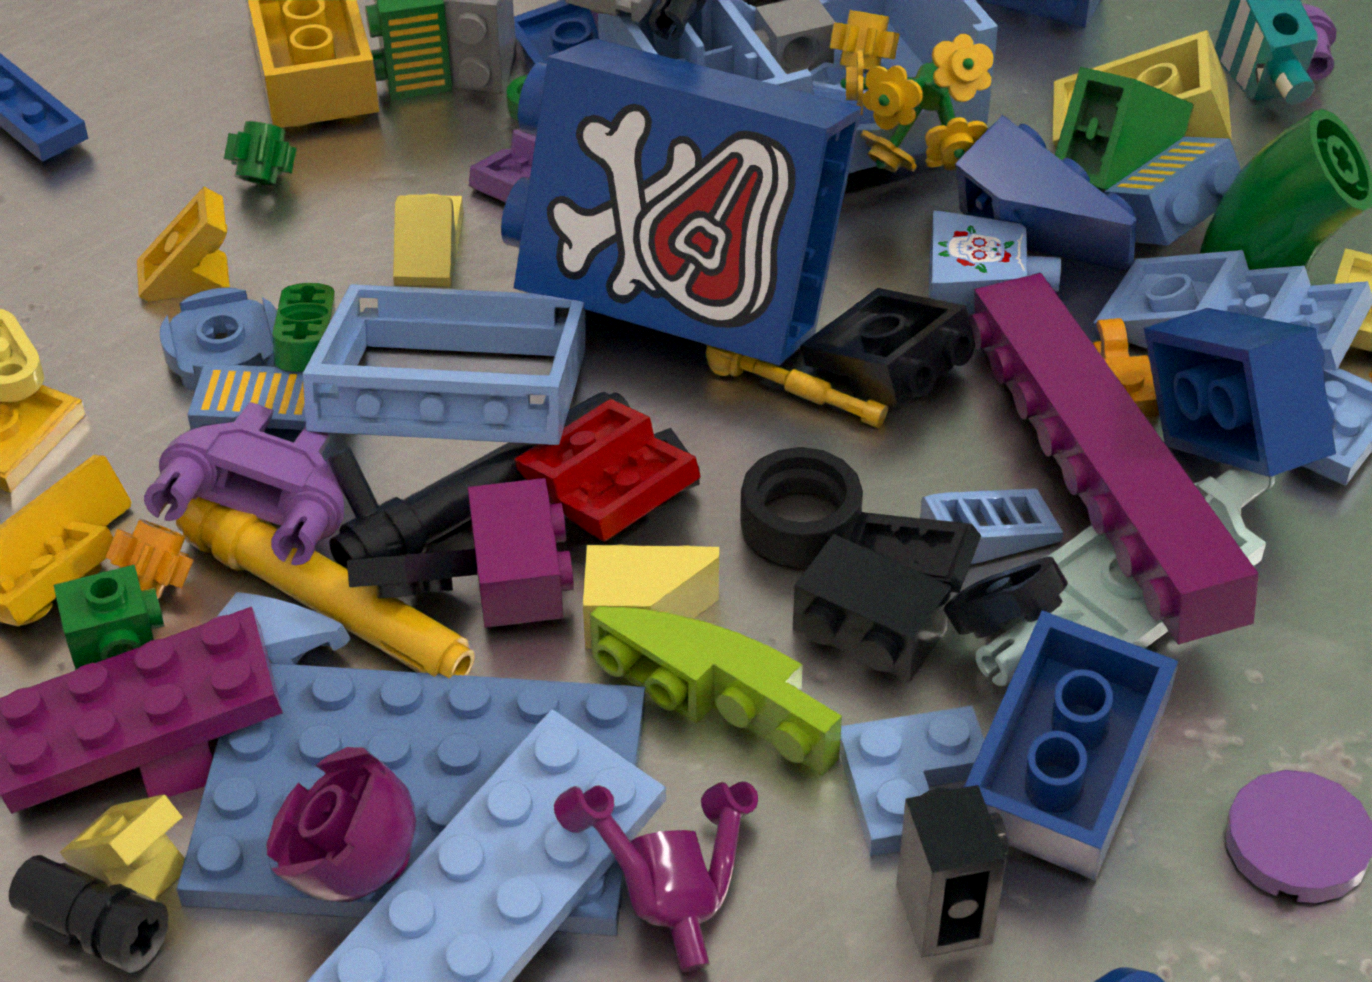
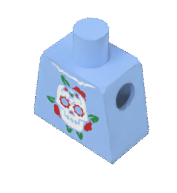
[928,211,1061,316]

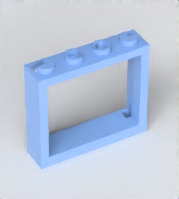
[303,284,586,445]

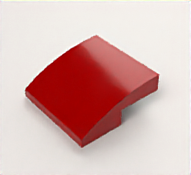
[514,399,701,542]

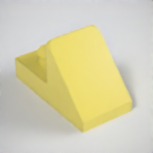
[393,194,464,287]
[59,794,185,900]

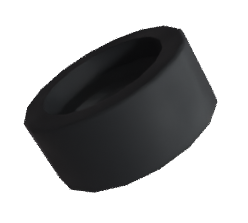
[740,447,863,568]

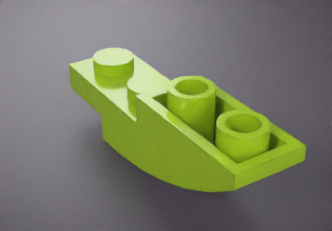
[590,606,842,776]

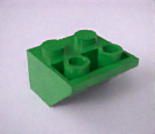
[1055,67,1194,194]

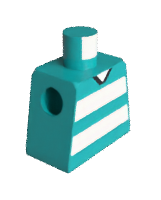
[1214,0,1318,105]

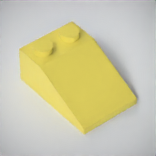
[1052,30,1232,148]

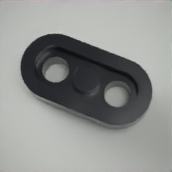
[944,557,1068,638]

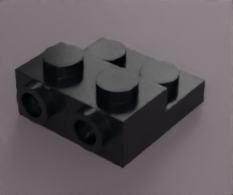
[800,288,976,408]

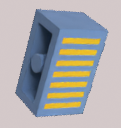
[1104,137,1241,246]
[187,363,322,456]

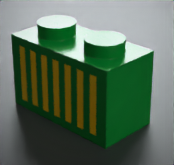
[365,0,453,101]

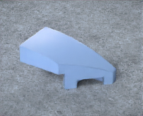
[217,592,351,665]

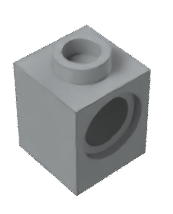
[753,0,835,74]

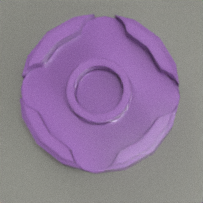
[1226,770,1372,903]

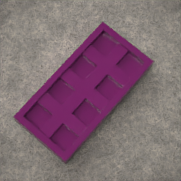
[0,606,283,814]

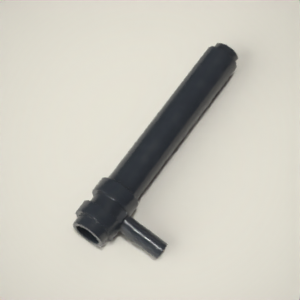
[327,392,630,569]

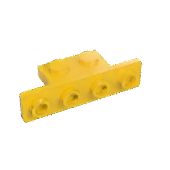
[0,454,132,627]

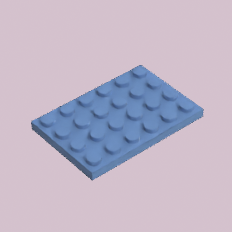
[177,663,645,936]

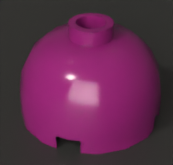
[266,747,416,902]

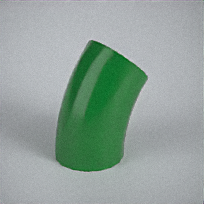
[1199,108,1372,274]

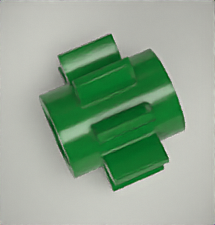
[224,121,297,186]

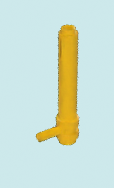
[176,497,475,679]

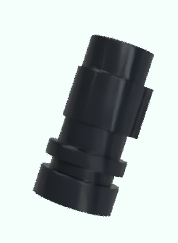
[9,855,169,973]

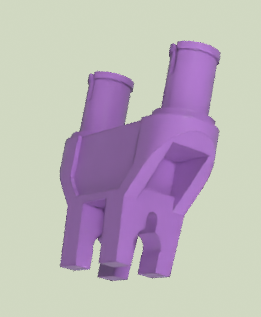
[144,402,344,565]

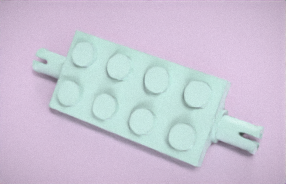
[975,466,1275,687]

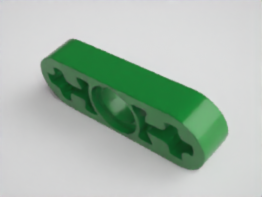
[272,283,335,372]

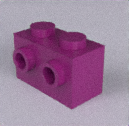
[468,478,574,628]

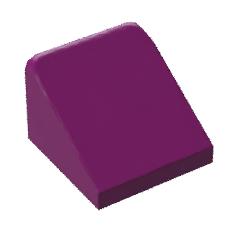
[139,742,213,798]

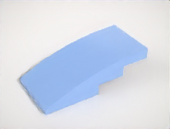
[1094,250,1372,370]

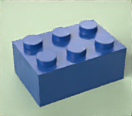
[1144,308,1336,477]
[964,610,1178,880]

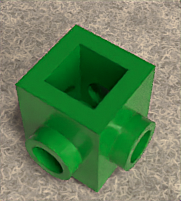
[54,564,165,670]

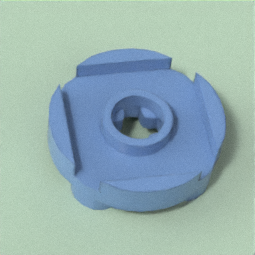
[159,288,277,391]

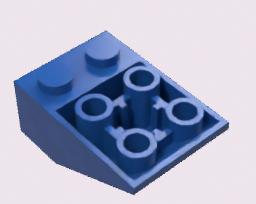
[955,115,1137,271]

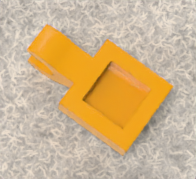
[1093,318,1159,417]

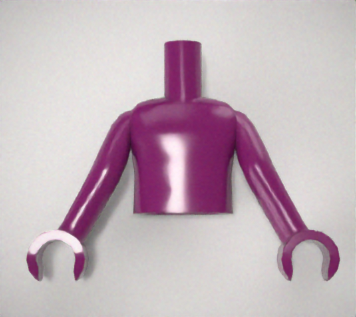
[554,781,758,972]

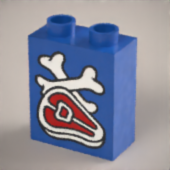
[501,38,862,365]

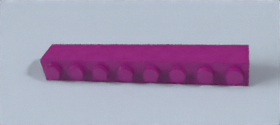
[969,273,1259,645]

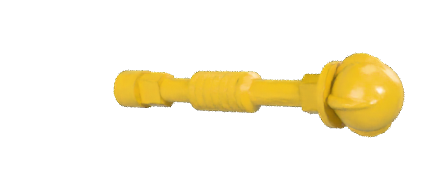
[706,345,888,428]

